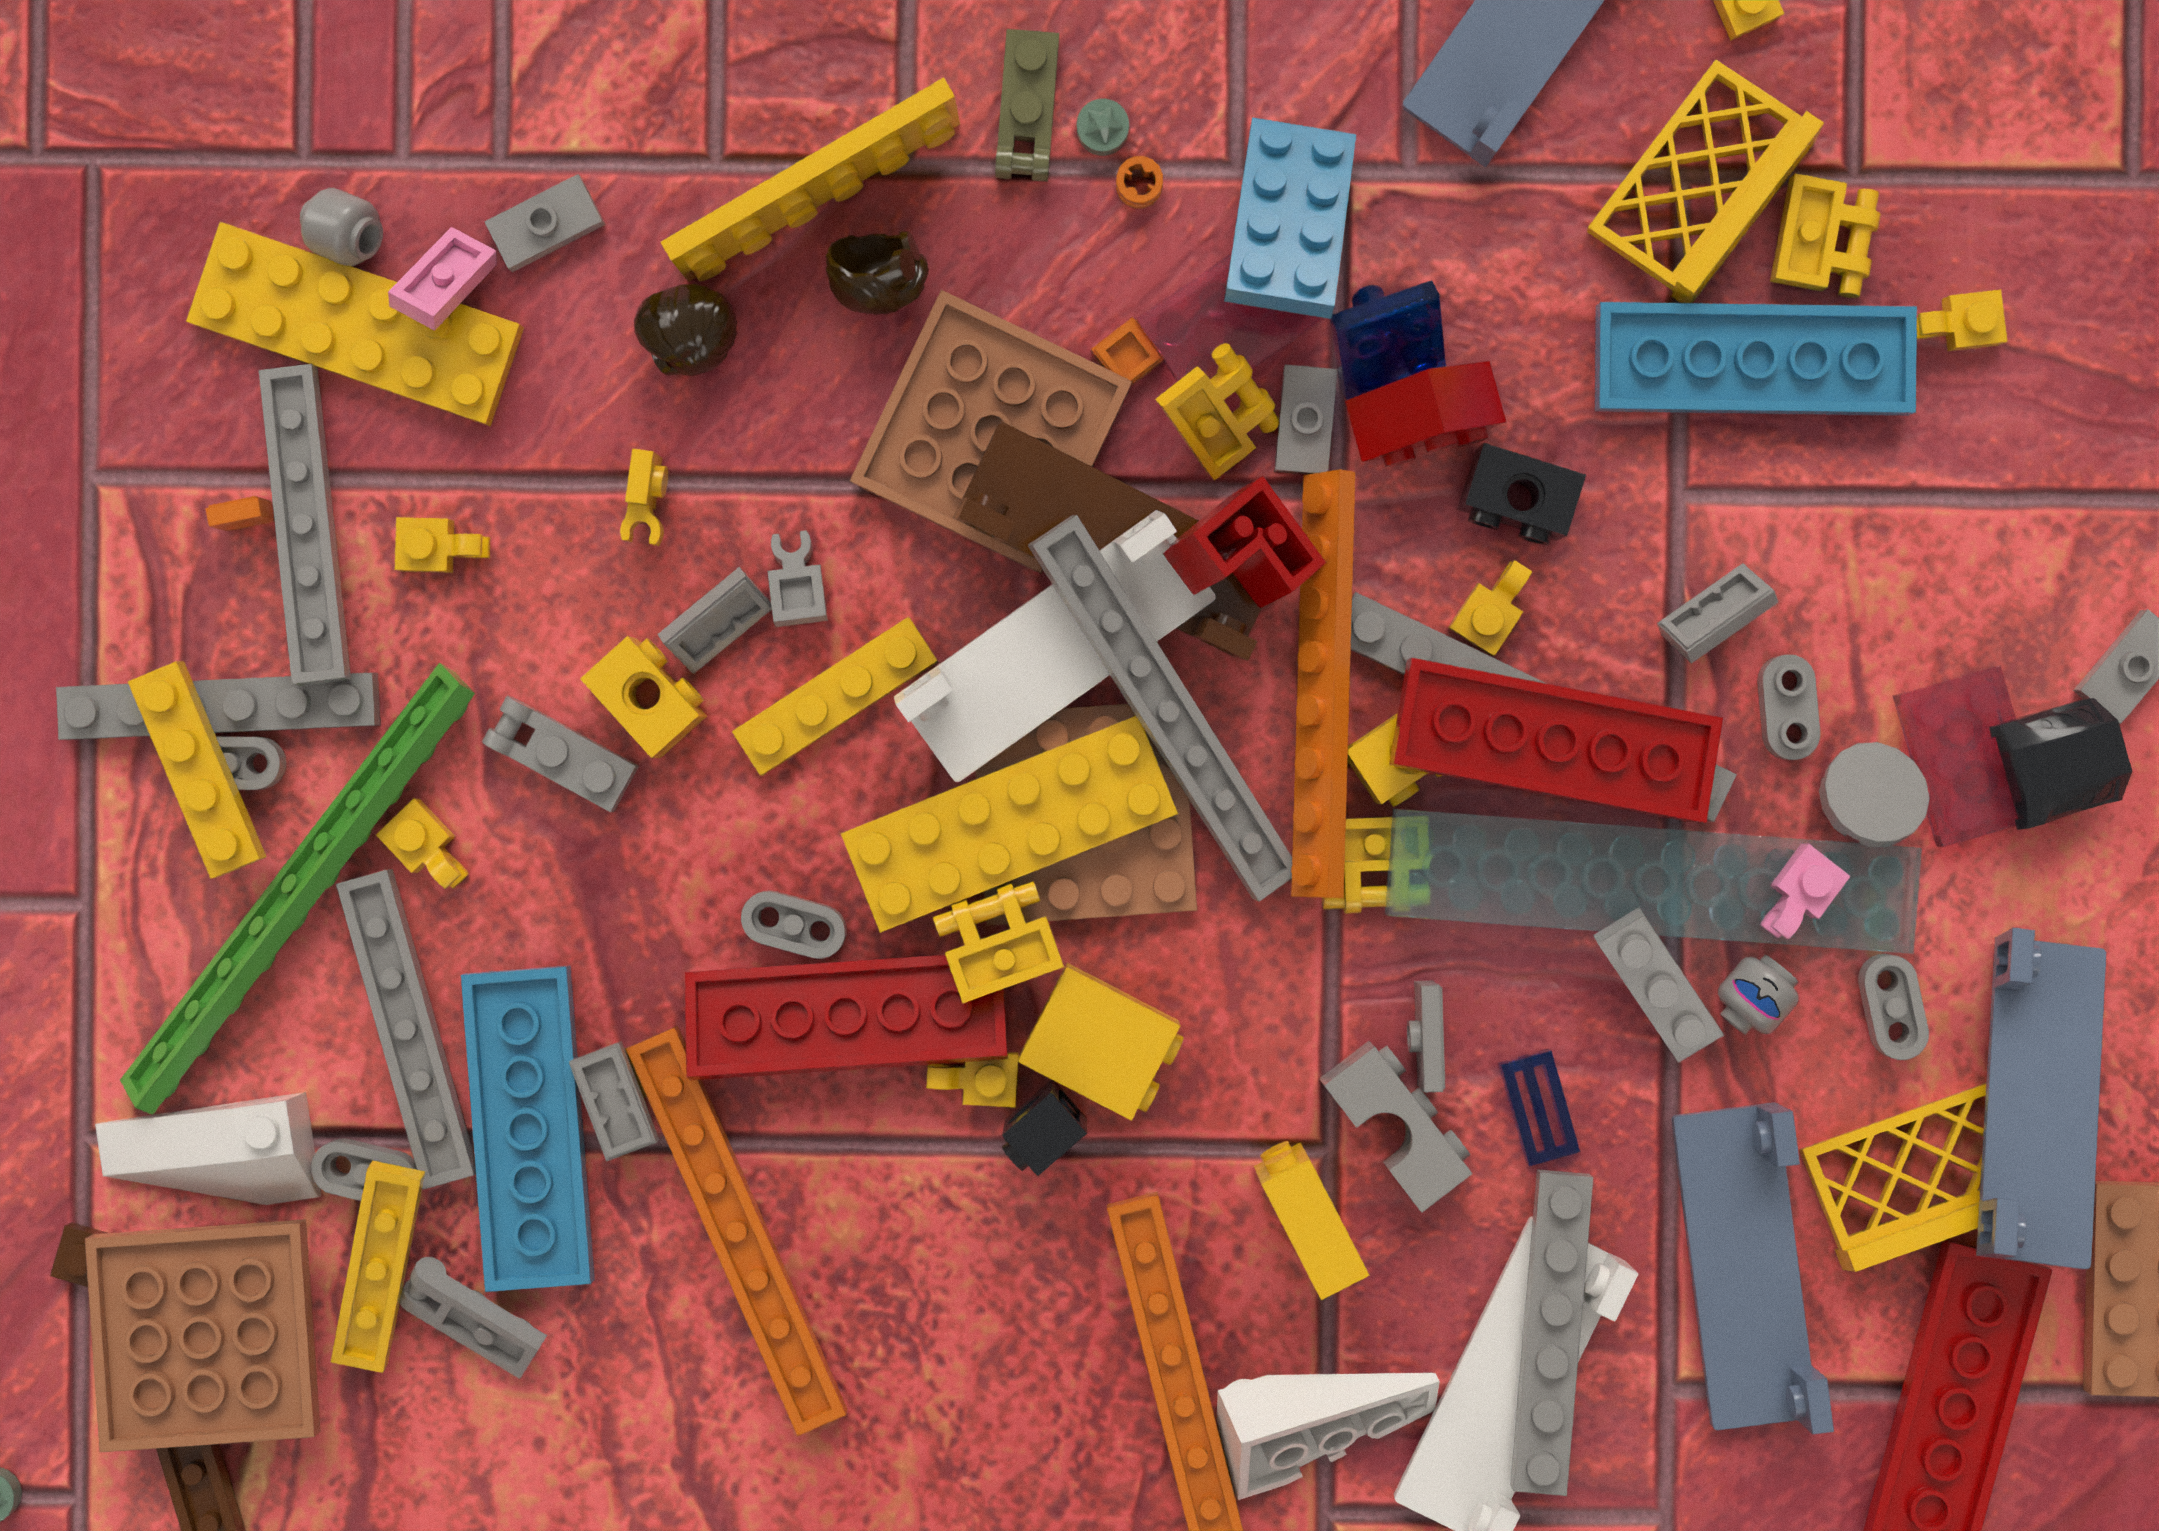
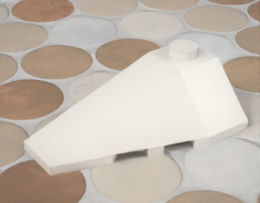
[95,1092,321,1205]
[1216,1373,1440,1500]

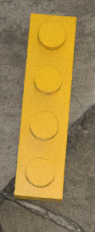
[732,616,939,776]
[128,661,267,879]
[331,1160,426,1373]

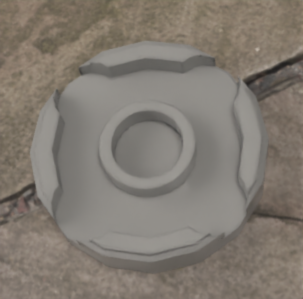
[1819,742,1930,847]

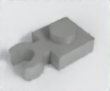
[768,530,828,627]

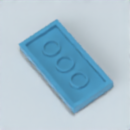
[1224,117,1356,319]

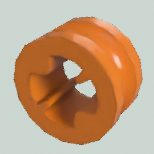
[1116,156,1163,209]

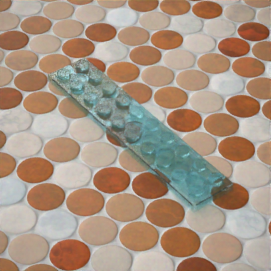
[1385,809,1922,954]

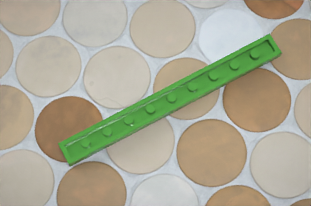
[120,662,475,1115]

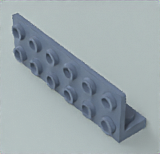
[1402,0,1604,168]
[1976,928,2106,1270]
[1671,1102,1834,1434]

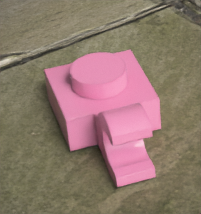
[1760,844,1850,939]

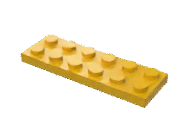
[660,77,960,282]
[186,222,524,427]
[841,716,1178,933]

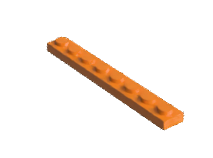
[1291,469,1355,898]
[626,1025,848,1436]
[1107,1191,1244,1531]

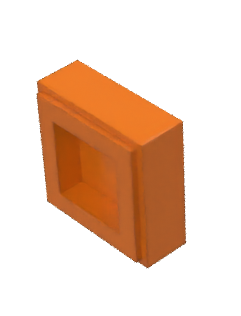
[1091,317,1165,386]
[205,496,275,531]

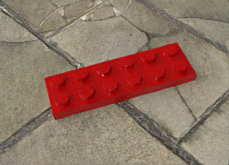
[1389,658,1723,824]
[685,955,1008,1081]
[1863,1239,2053,1531]

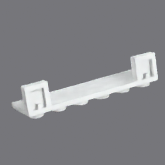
[894,510,1216,782]
[1394,1216,1639,1531]

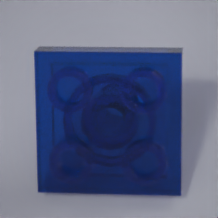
[1330,280,1446,400]

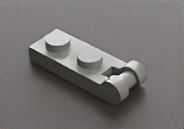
[482,695,639,812]
[400,1257,547,1379]

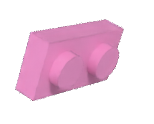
[388,227,497,331]

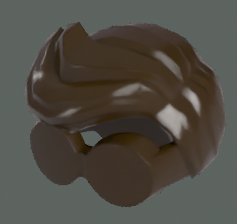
[826,231,929,315]
[634,284,737,376]

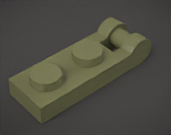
[995,29,1059,182]

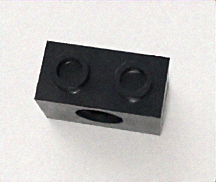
[1457,443,1586,545]
[1002,1079,1087,1176]

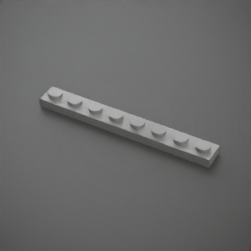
[1028,515,1292,902]
[1351,592,1737,822]

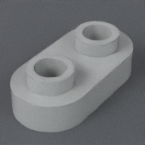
[1757,654,1820,760]
[216,737,286,790]
[741,890,847,959]
[1858,954,1929,1060]
[311,1138,417,1201]

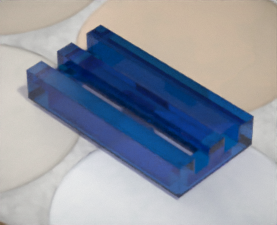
[1498,1049,1580,1166]

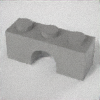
[1319,1041,1472,1213]

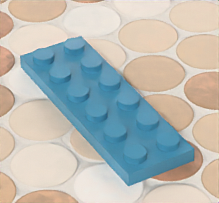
[1595,302,1917,416]
[461,965,595,1292]

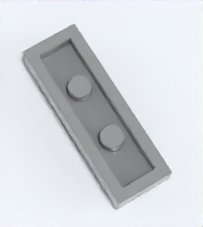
[1593,907,1724,1063]

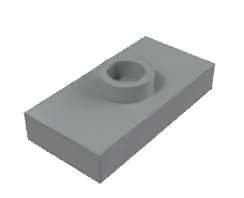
[485,174,606,272]
[1274,364,1338,475]
[1657,563,1778,664]
[657,567,772,674]
[2073,609,2159,724]
[1407,980,1445,1093]
[569,1041,659,1162]

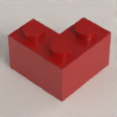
[1345,361,1507,467]
[1162,476,1327,609]

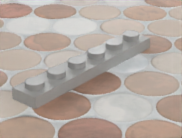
[259,364,351,686]
[56,673,381,740]
[336,869,476,1190]
[1510,1169,1594,1496]

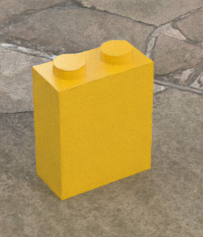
[1018,963,1184,1121]
[1254,1141,1370,1300]

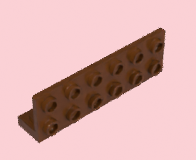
[953,423,1262,661]

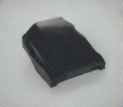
[1989,698,2132,830]

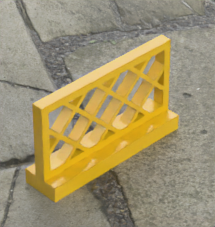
[1587,60,1824,303]
[1799,1083,1986,1272]

